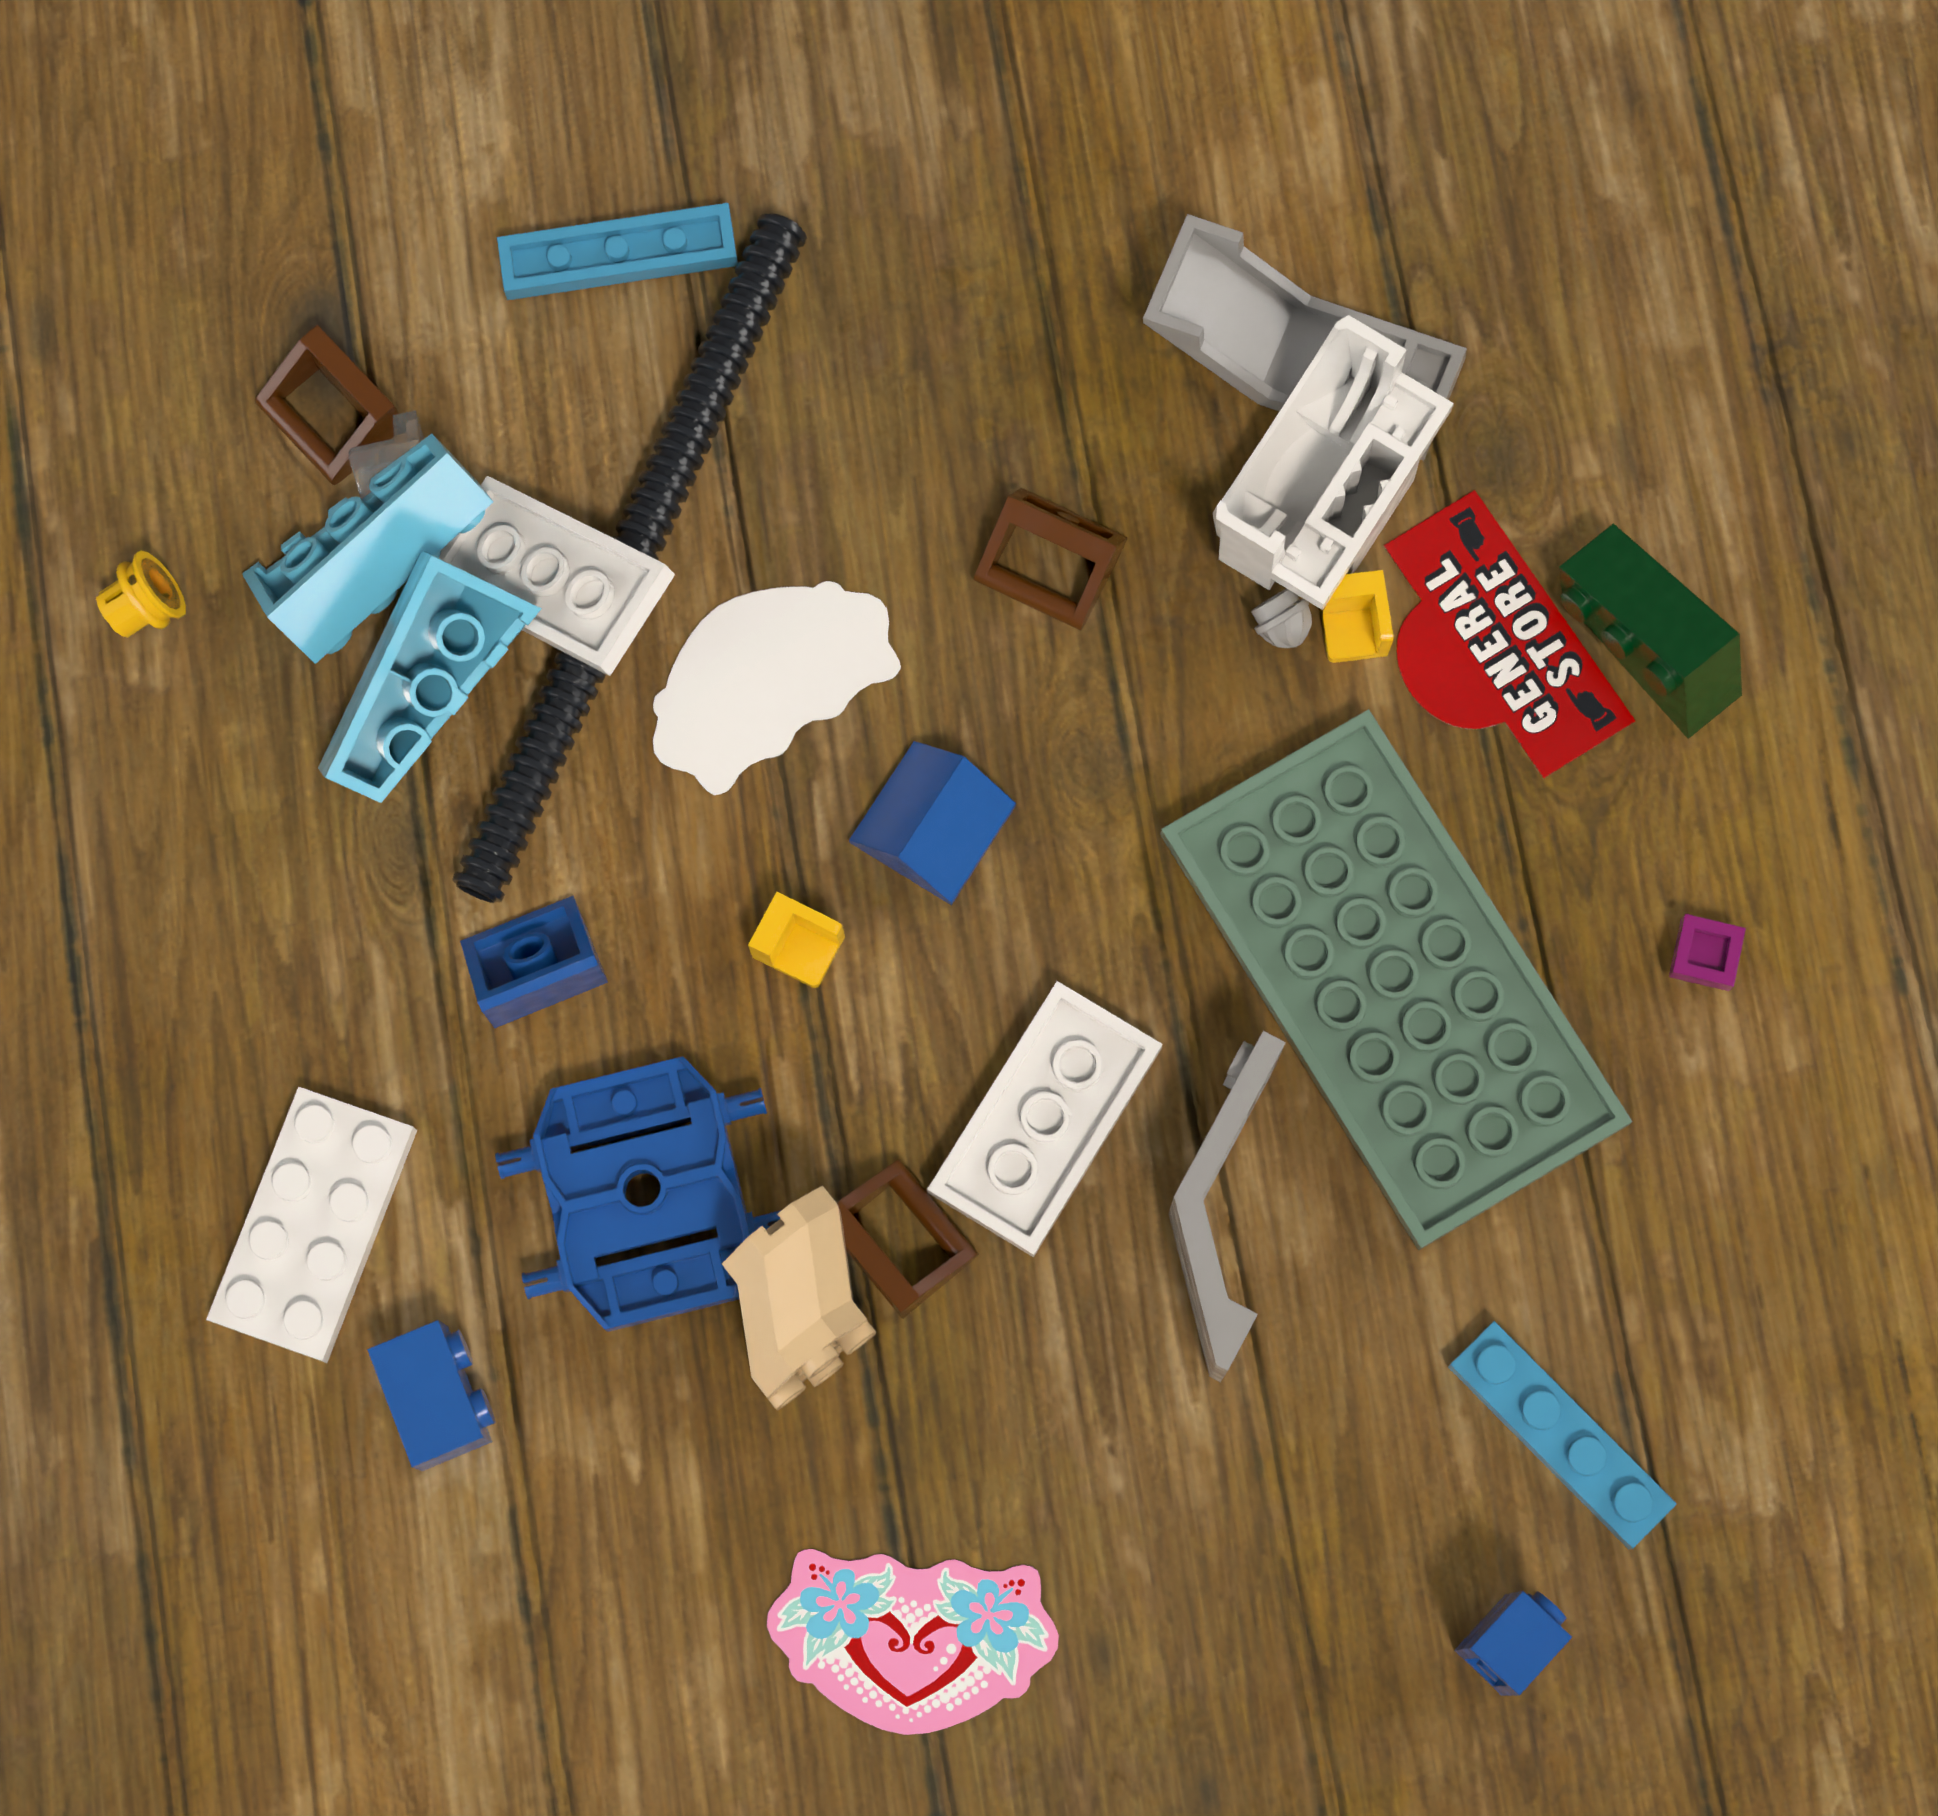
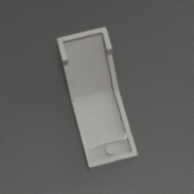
[1143,214,1467,461]
[1169,1031,1286,1382]

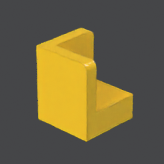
[1320,570,1393,663]
[748,892,845,988]

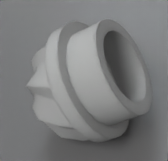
[1251,589,1312,648]

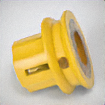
[96,550,186,638]

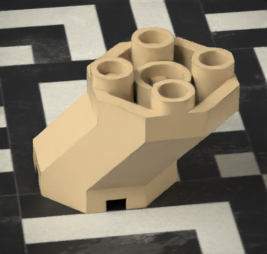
[722,1185,876,1411]

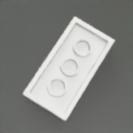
[439,476,675,676]
[927,981,1163,1258]
[206,1087,417,1363]

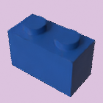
[367,1320,496,1471]
[1454,1591,1572,1696]

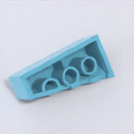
[242,434,493,664]
[318,550,542,803]

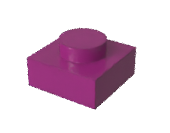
[1669,914,1746,991]

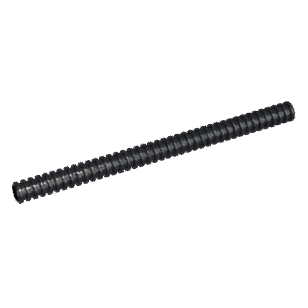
[452,213,807,903]

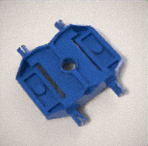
[495,1057,781,1332]

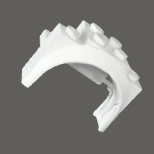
[1213,315,1454,610]

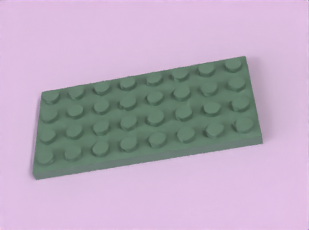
[1160,709,1633,1251]

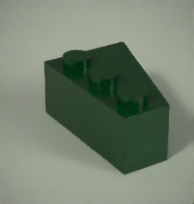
[1559,523,1742,739]

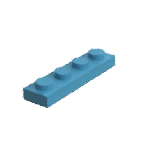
[497,203,738,300]
[1448,1321,1677,1550]

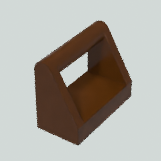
[255,325,405,485]
[974,488,1127,631]
[837,1159,979,1319]

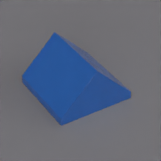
[849,741,1016,905]
[460,896,608,1028]

